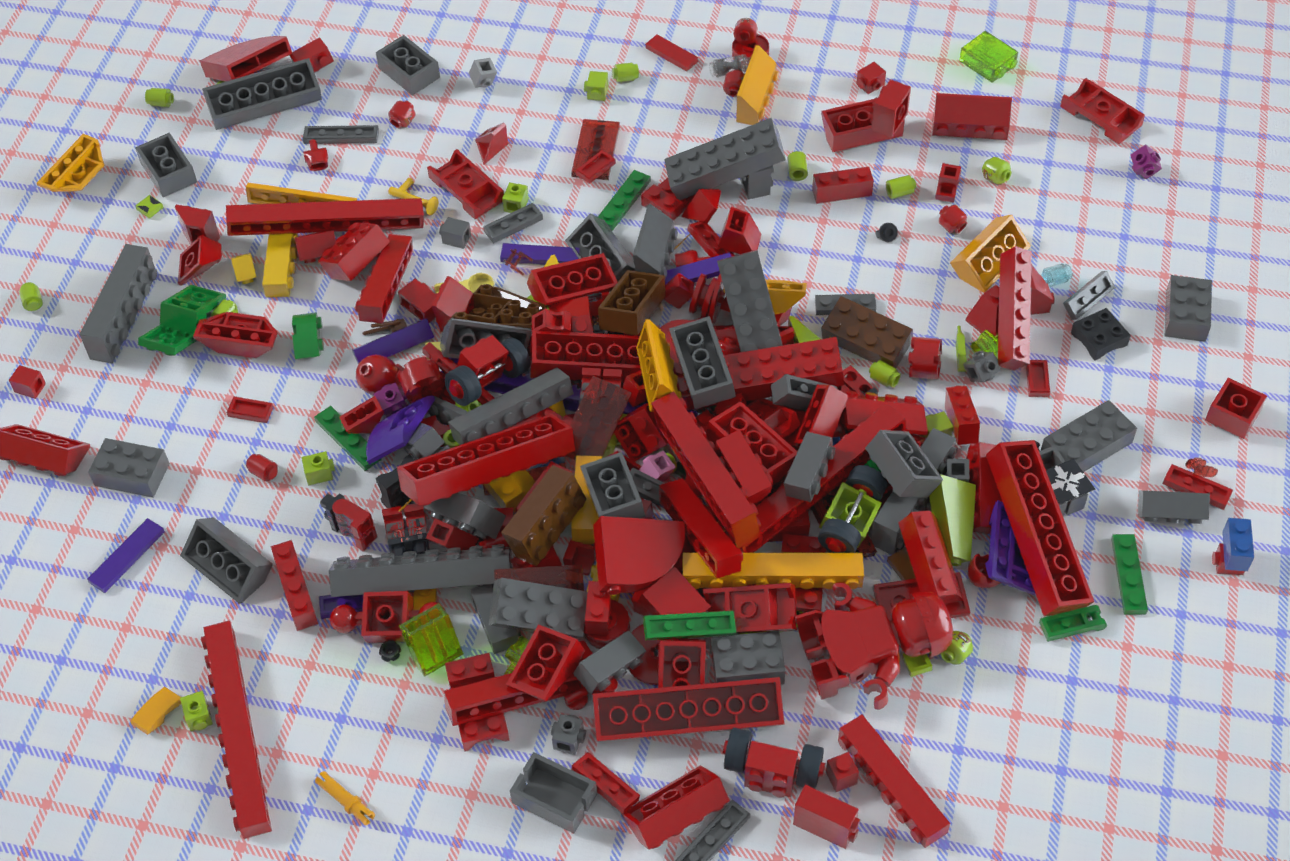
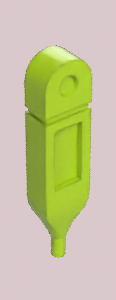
[956,326,967,372]

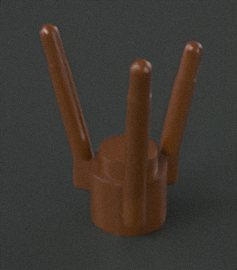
[362,319,407,335]

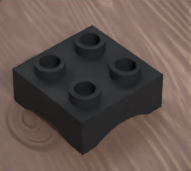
[1071,308,1131,361]
[375,454,416,508]

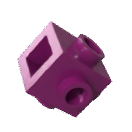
[1130,144,1162,179]
[373,383,408,417]

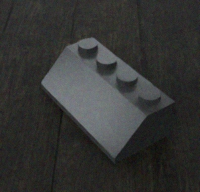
[633,205,678,279]
[565,213,635,291]
[440,318,532,359]
[180,517,273,604]

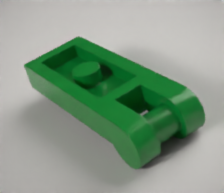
[1039,605,1107,642]

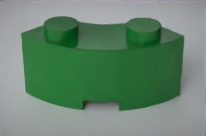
[292,312,324,359]

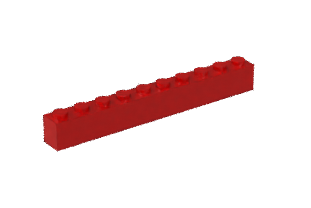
[226,198,424,236]
[725,404,906,553]
[201,620,272,839]

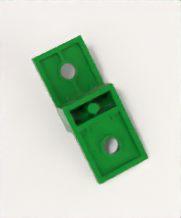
[138,285,226,356]

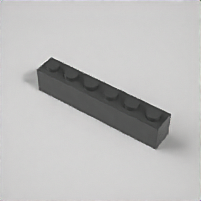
[448,368,574,445]

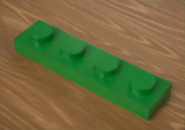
[598,170,651,231]
[314,405,382,471]
[1111,534,1148,615]
[643,611,736,641]

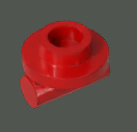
[564,686,588,710]

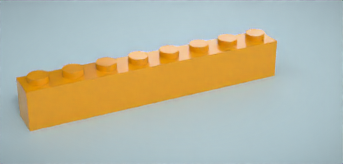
[683,553,864,589]

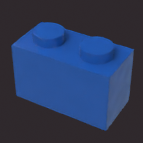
[1222,518,1254,571]

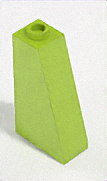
[929,475,976,566]

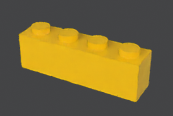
[262,233,299,297]

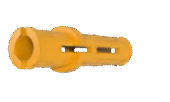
[315,771,375,825]

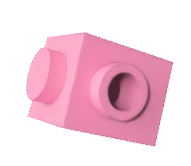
[639,450,676,482]

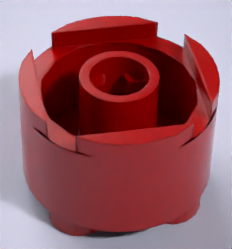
[908,337,942,379]
[397,357,445,403]

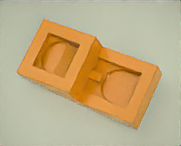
[131,687,181,735]

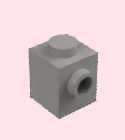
[468,58,497,88]

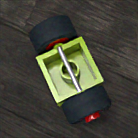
[818,465,888,553]

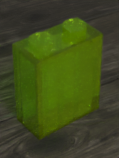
[959,30,1018,83]
[399,603,464,677]

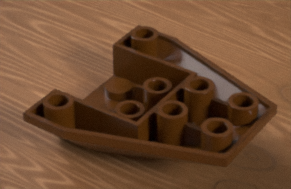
[447,284,547,329]

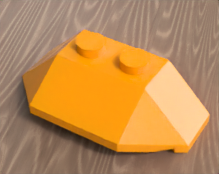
[37,134,105,192]
[724,279,807,314]

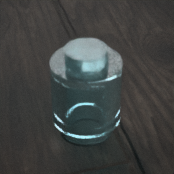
[1041,263,1072,287]

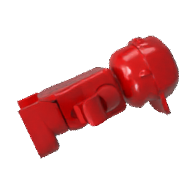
[795,583,953,710]

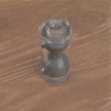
[709,54,750,78]

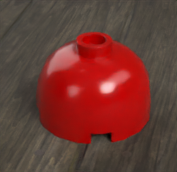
[356,354,398,396]

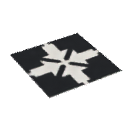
[1046,459,1096,504]

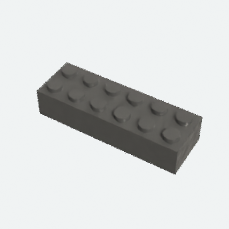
[202,58,322,130]
[664,118,786,200]
[79,244,157,364]
[717,250,783,352]
[871,428,958,555]

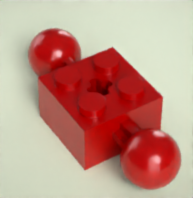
[330,591,447,643]

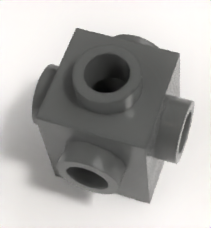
[963,351,1001,382]
[551,714,586,755]

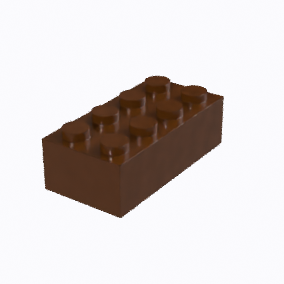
[598,270,666,335]
[821,296,913,368]
[501,465,587,567]

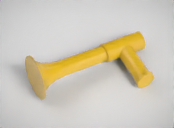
[388,177,439,216]

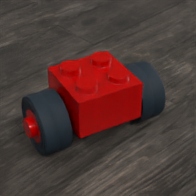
[445,335,531,406]
[722,728,826,797]

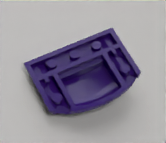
[366,396,435,465]
[985,500,1036,596]

